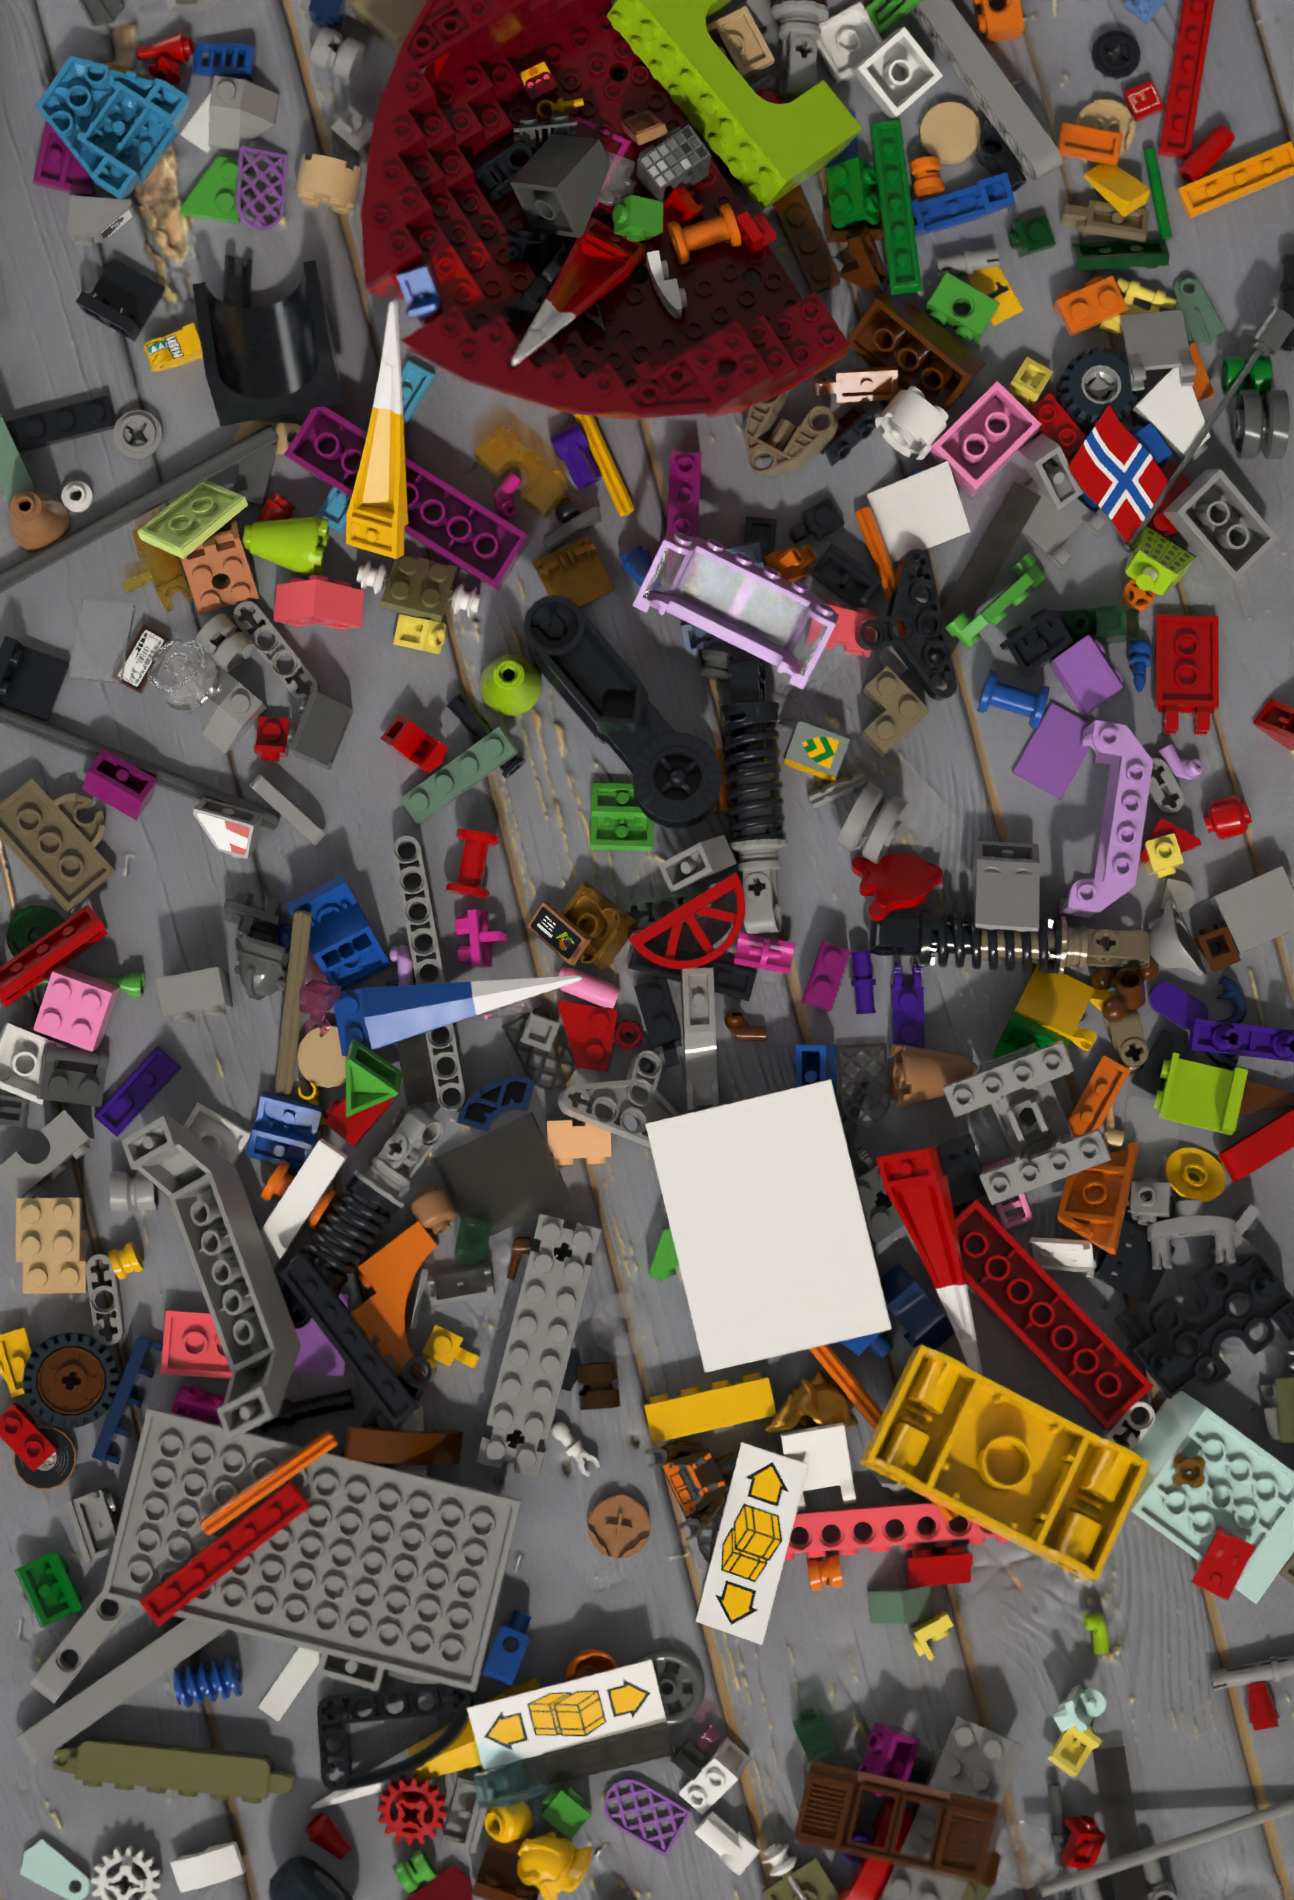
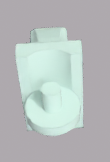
[1053,1684,1107,1733]

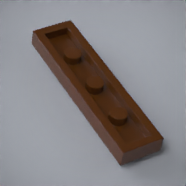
[772,185,841,294]

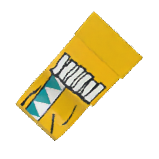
[143,322,203,372]

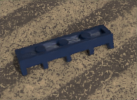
[91,1336,163,1464]

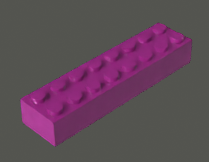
[284,406,531,592]

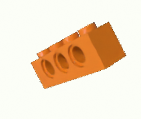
[973,0,1025,44]

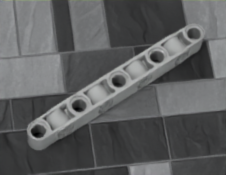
[30,1590,133,1704]

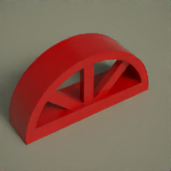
[628,873,745,970]

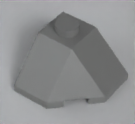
[209,76,279,151]
[199,668,267,755]

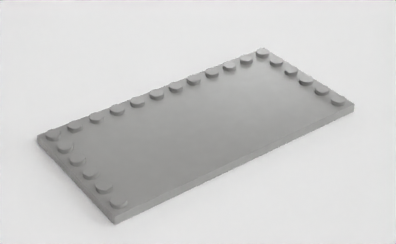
[101,1408,522,1692]

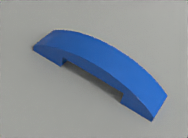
[911,172,1015,236]

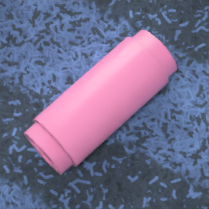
[558,966,621,1009]

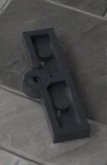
[506,244,571,323]

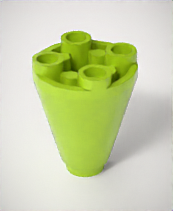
[242,516,329,578]
[481,654,542,717]

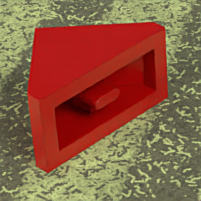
[1253,698,1294,751]
[1139,818,1202,865]

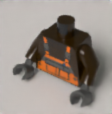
[644,1440,737,1541]

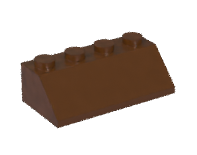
[847,287,986,413]

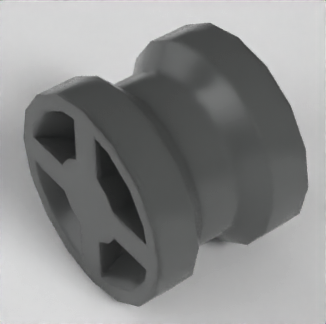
[699,650,734,682]

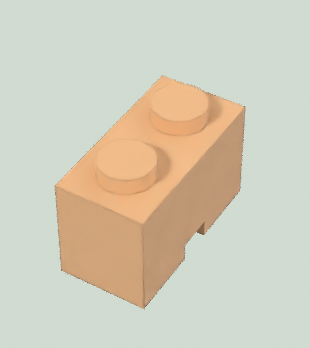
[547,1119,612,1165]

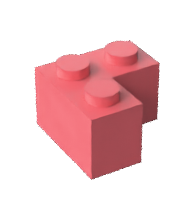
[274,575,364,630]

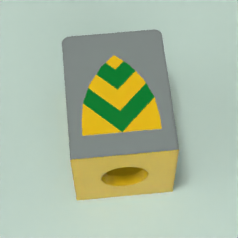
[784,721,850,782]

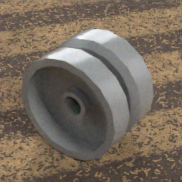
[838,782,909,864]

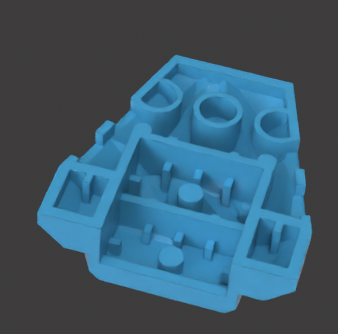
[35,56,191,200]

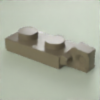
[1061,200,1149,242]

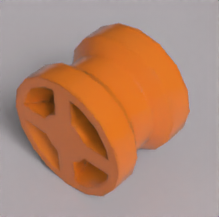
[1121,579,1155,612]

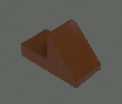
[838,225,889,294]

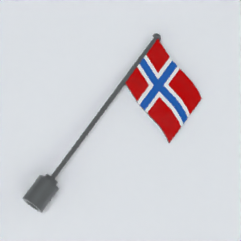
[1067,306,1294,552]

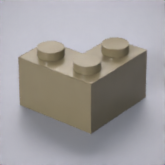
[861,665,930,758]

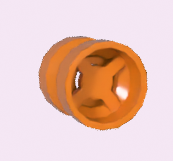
[909,156,944,196]
[806,1555,843,1591]

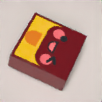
[517,60,559,104]

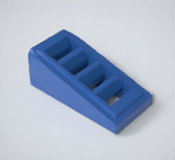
[192,43,257,82]

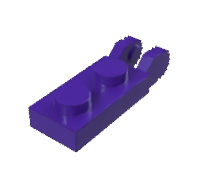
[891,962,925,1048]

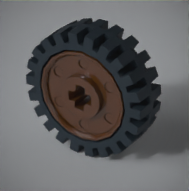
[23,1333,119,1428]

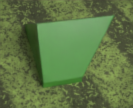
[346,1039,403,1117]

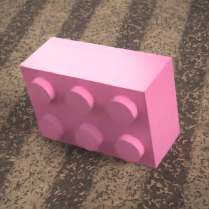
[928,381,1042,497]

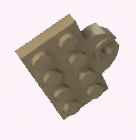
[0,778,116,913]

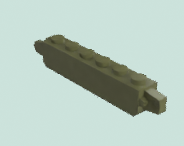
[53,1736,297,1804]

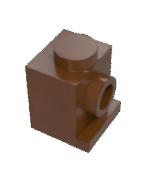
[1194,924,1241,974]

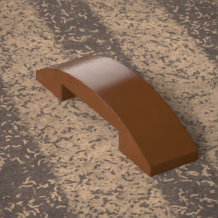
[344,1426,463,1465]

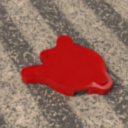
[851,853,943,921]

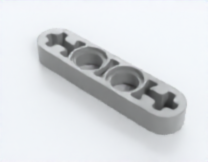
[233,601,319,703]

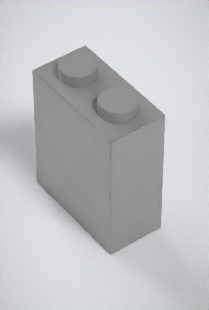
[1209,866,1294,954]

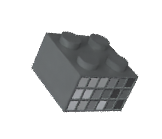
[636,125,711,203]

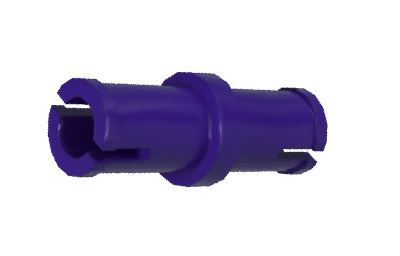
[851,951,876,1014]

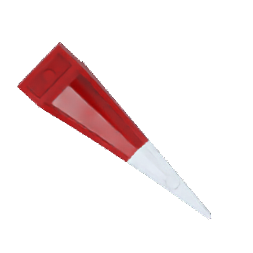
[512,218,648,365]
[876,1146,983,1376]

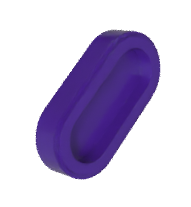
[1148,983,1209,1031]

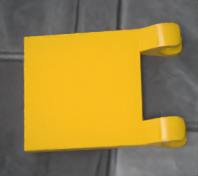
[1014,963,1116,1051]

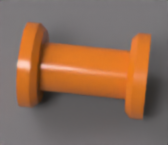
[668,203,741,265]
[260,1160,338,1230]

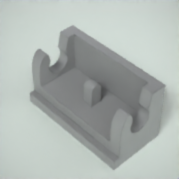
[427,1263,496,1306]
[442,1776,493,1854]

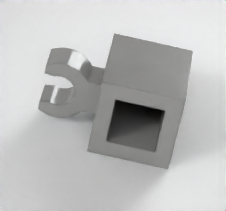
[330,105,373,161]

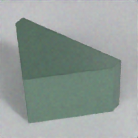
[867,1586,934,1624]

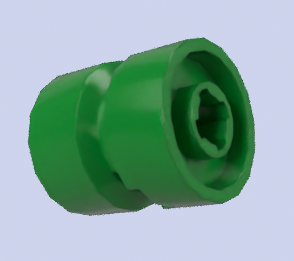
[1221,355,1272,396]

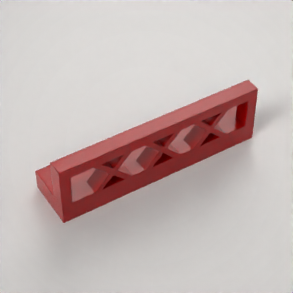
[0,905,108,1008]

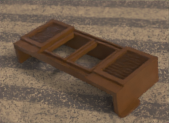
[793,1761,1004,1888]

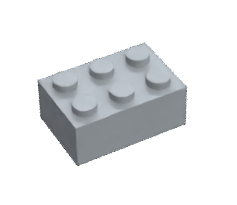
[1162,469,1278,581]

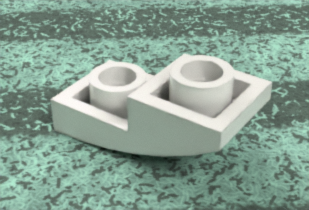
[646,250,687,319]
[170,1841,246,1893]

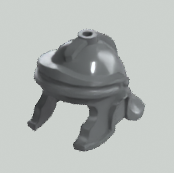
[235,934,290,1000]

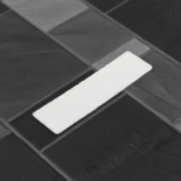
[259,1647,321,1721]

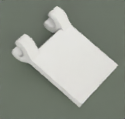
[780,1422,856,1513]

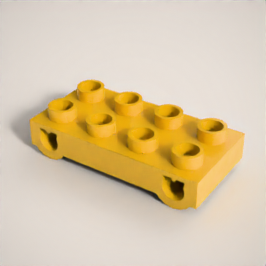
[859,1345,1150,1581]

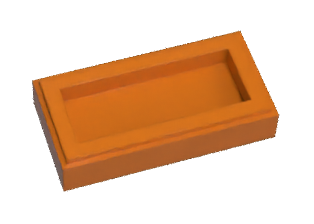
[1057,122,1123,166]

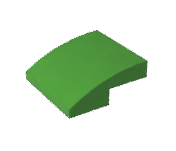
[590,783,653,851]

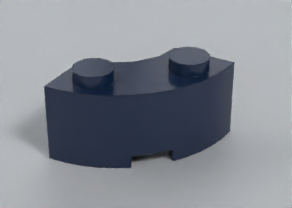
[456,1077,536,1132]
[880,1263,955,1350]

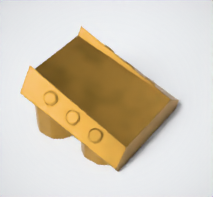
[561,881,638,970]

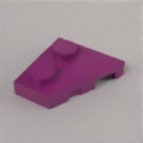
[33,122,93,197]

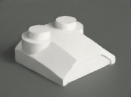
[0,1022,66,1105]

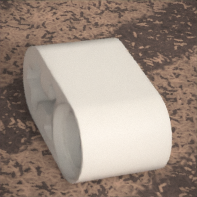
[1102,1401,1155,1451]

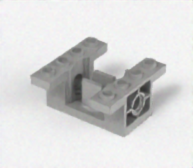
[943,1040,1111,1205]

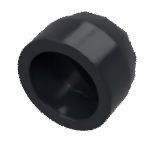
[555,496,580,524]

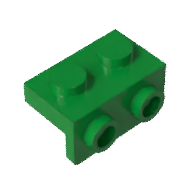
[826,157,880,229]
[993,1012,1070,1058]
[14,1550,83,1628]

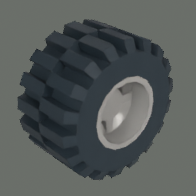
[1056,348,1139,432]

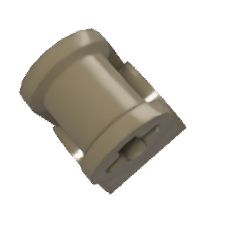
[1104,1009,1149,1070]

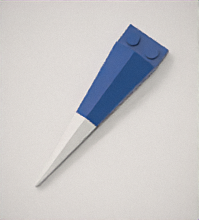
[332,976,582,1056]

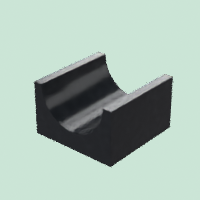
[192,260,344,427]

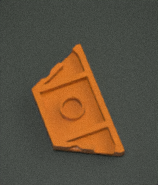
[1057,1142,1139,1255]

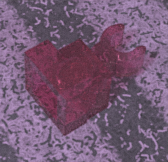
[299,979,341,1037]

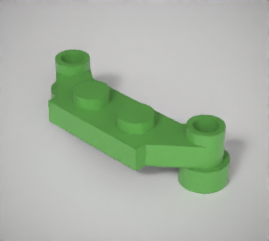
[945,552,1046,649]

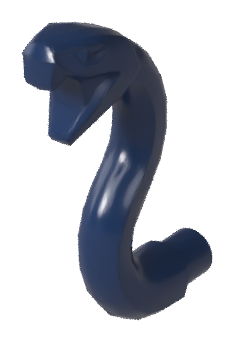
[1206,976,1248,1071]

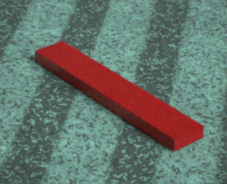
[1158,0,1215,159]
[139,1480,311,1627]

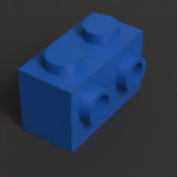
[793,1044,837,1100]

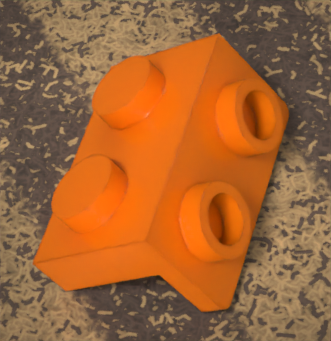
[1053,275,1128,337]

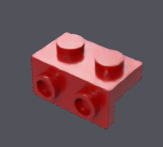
[905,1546,973,1588]

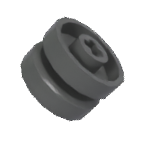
[1234,389,1290,459]

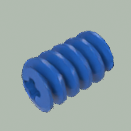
[173,1657,243,1707]

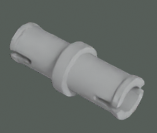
[935,247,1000,278]

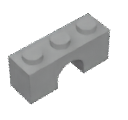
[0,1110,94,1200]

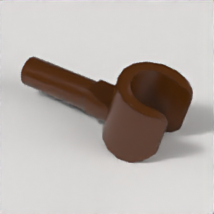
[507,1237,531,1280]

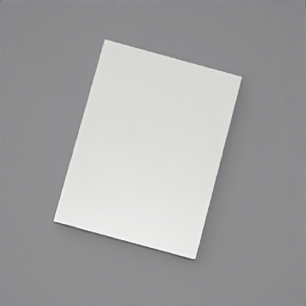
[645,1079,892,1373]

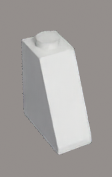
[1132,368,1211,460]

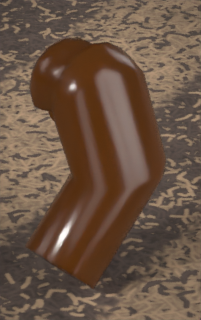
[724,1008,766,1042]

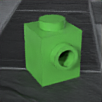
[612,195,663,242]
[540,1785,592,1840]

